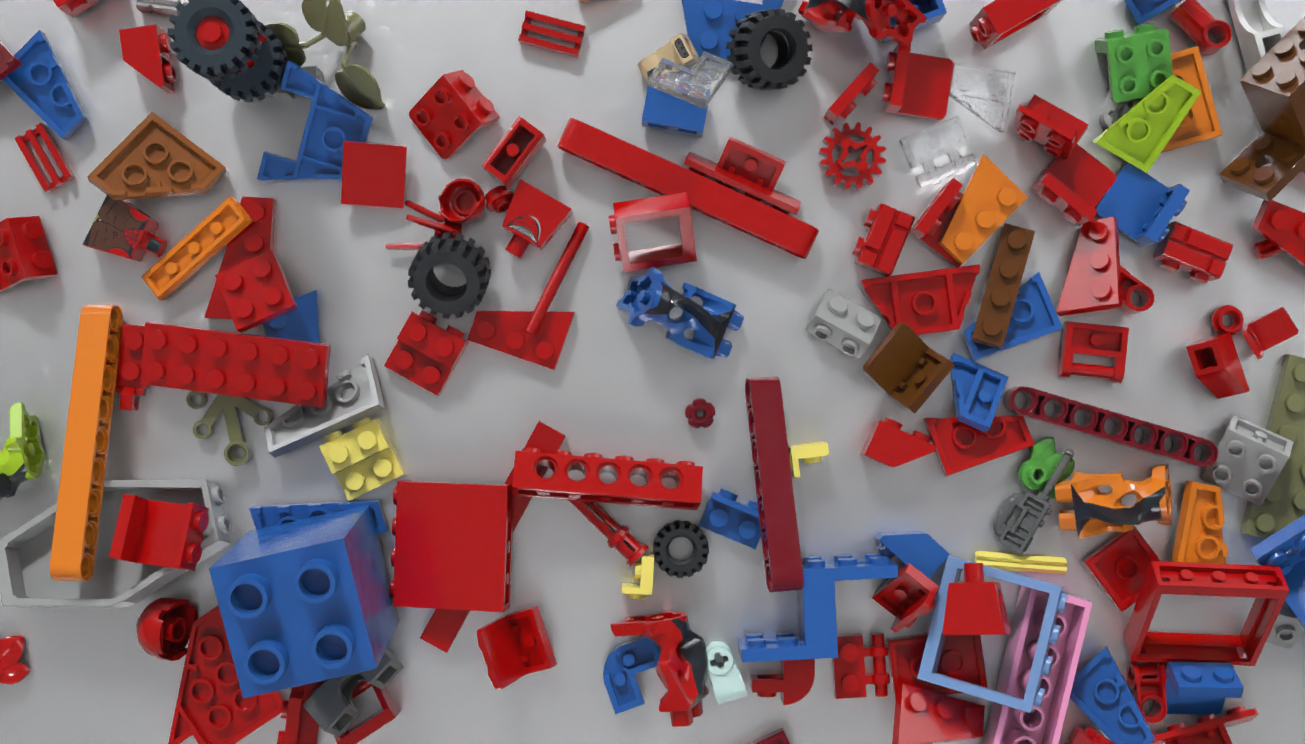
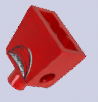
[502,179,573,259]

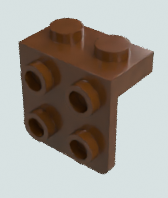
[863,322,954,414]

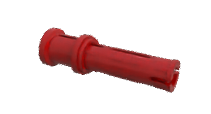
[568,500,649,567]

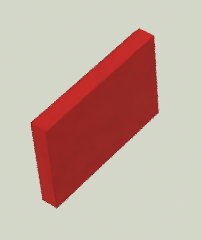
[886,633,988,701]

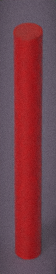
[524,222,589,336]

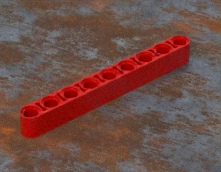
[557,118,819,259]

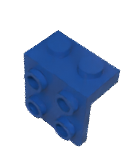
[1095,163,1190,246]
[1166,662,1244,715]

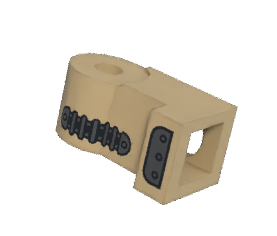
[637,33,701,85]

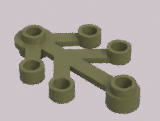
[186,391,274,466]

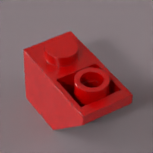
[119,25,177,93]
[1186,332,1250,399]
[860,417,937,468]

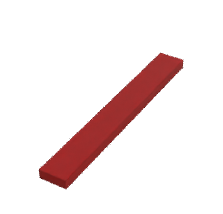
[420,421,566,653]

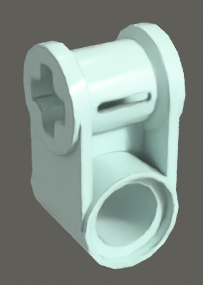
[706,640,748,705]

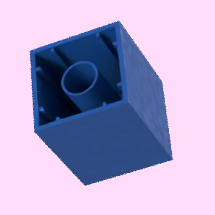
[209,505,400,698]

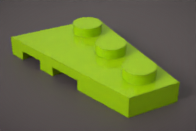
[1093,75,1202,173]

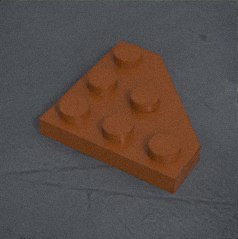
[87,112,226,200]

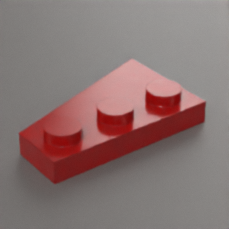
[467,311,575,370]
[923,416,1035,477]
[892,684,985,744]

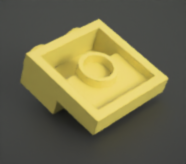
[319,417,406,501]

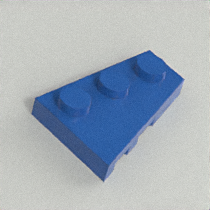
[2,30,88,141]
[1070,646,1155,744]

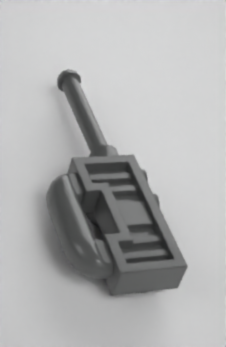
[993,449,1074,555]

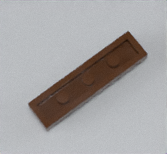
[970,223,1035,349]

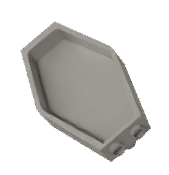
[0,479,232,608]

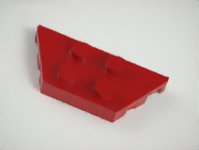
[860,264,980,335]

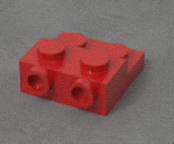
[384,310,469,396]

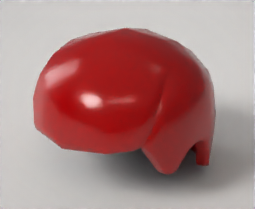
[438,179,485,225]

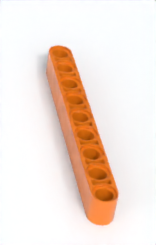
[50,305,123,582]

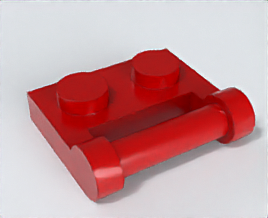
[1058,321,1129,383]

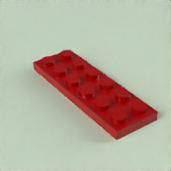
[140,321,331,408]

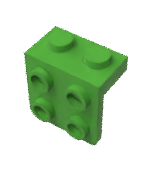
[1094,23,1173,103]

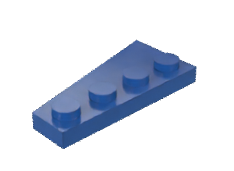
[249,500,389,534]

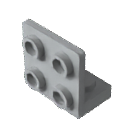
[1202,414,1294,505]

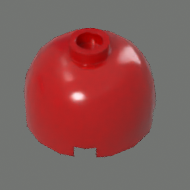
[136,597,198,661]

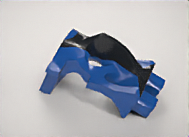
[616,267,744,359]

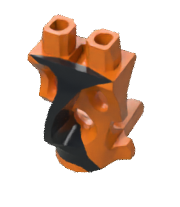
[1055,464,1172,538]

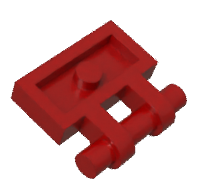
[832,633,890,699]

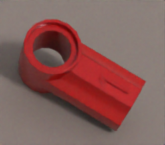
[1169,0,1232,56]

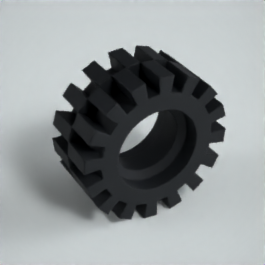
[653,520,709,578]

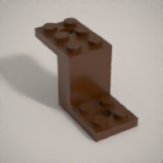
[1219,16,1305,202]

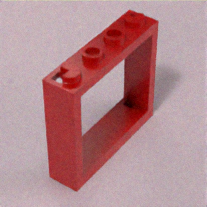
[1123,561,1290,666]

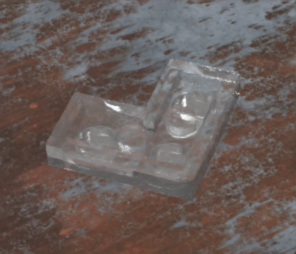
[648,51,732,109]

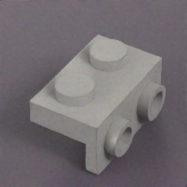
[806,288,882,359]

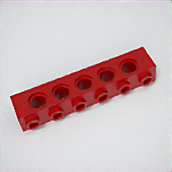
[512,448,703,510]

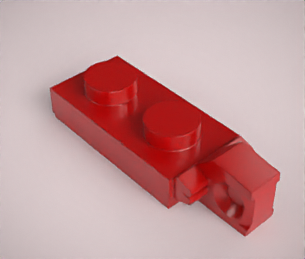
[116,324,150,411]

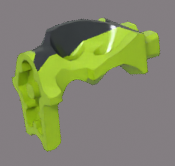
[0,402,47,500]

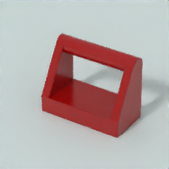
[333,681,401,744]

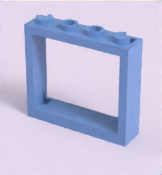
[917,556,1068,713]

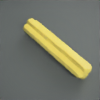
[974,551,1067,575]

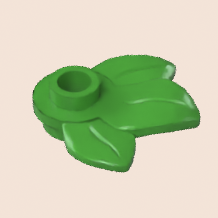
[1018,437,1075,499]

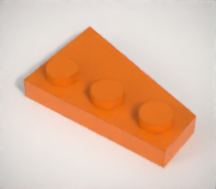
[1171,480,1228,564]

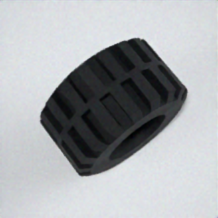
[726,9,813,90]
[408,232,491,319]

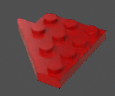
[168,605,286,744]

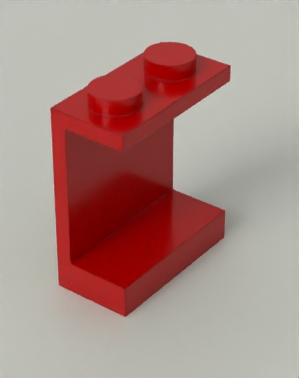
[109,494,209,571]

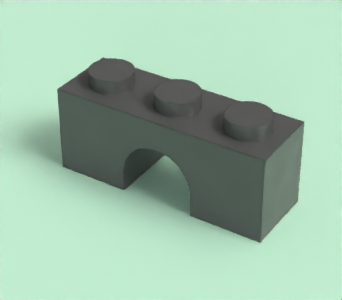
[303,648,404,737]

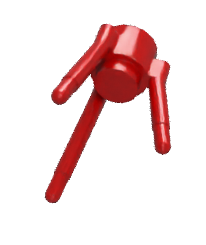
[385,200,463,250]

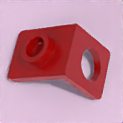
[1242,307,1299,359]

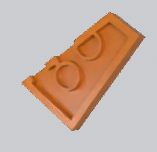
[1161,46,1223,153]
[939,154,1028,265]

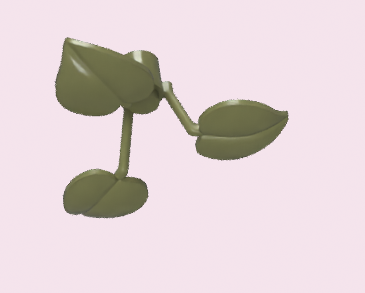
[266,0,386,110]

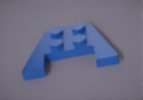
[682,0,784,63]
[257,61,373,181]

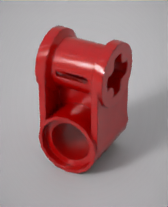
[1119,266,1154,314]
[1126,662,1167,723]

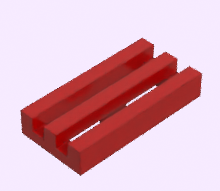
[518,10,586,58]
[14,123,75,193]

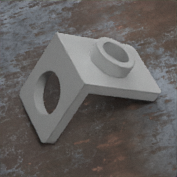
[1266,604,1305,648]

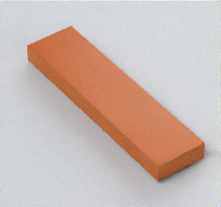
[141,196,253,301]

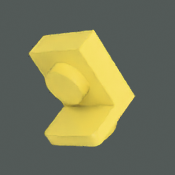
[788,441,829,478]
[621,553,654,600]

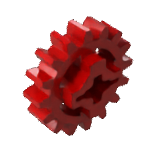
[818,122,886,191]

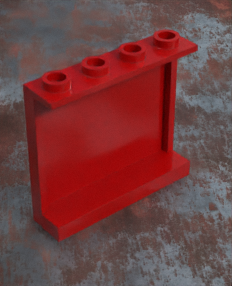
[389,479,514,612]

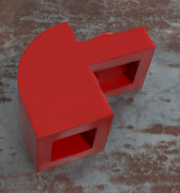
[750,659,815,705]

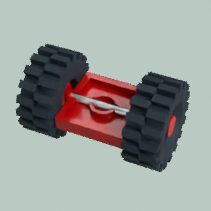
[168,0,288,102]

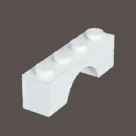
[1227,0,1287,72]

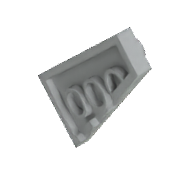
[264,354,385,458]

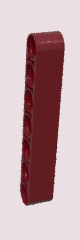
[745,376,803,592]
[1003,386,1218,467]

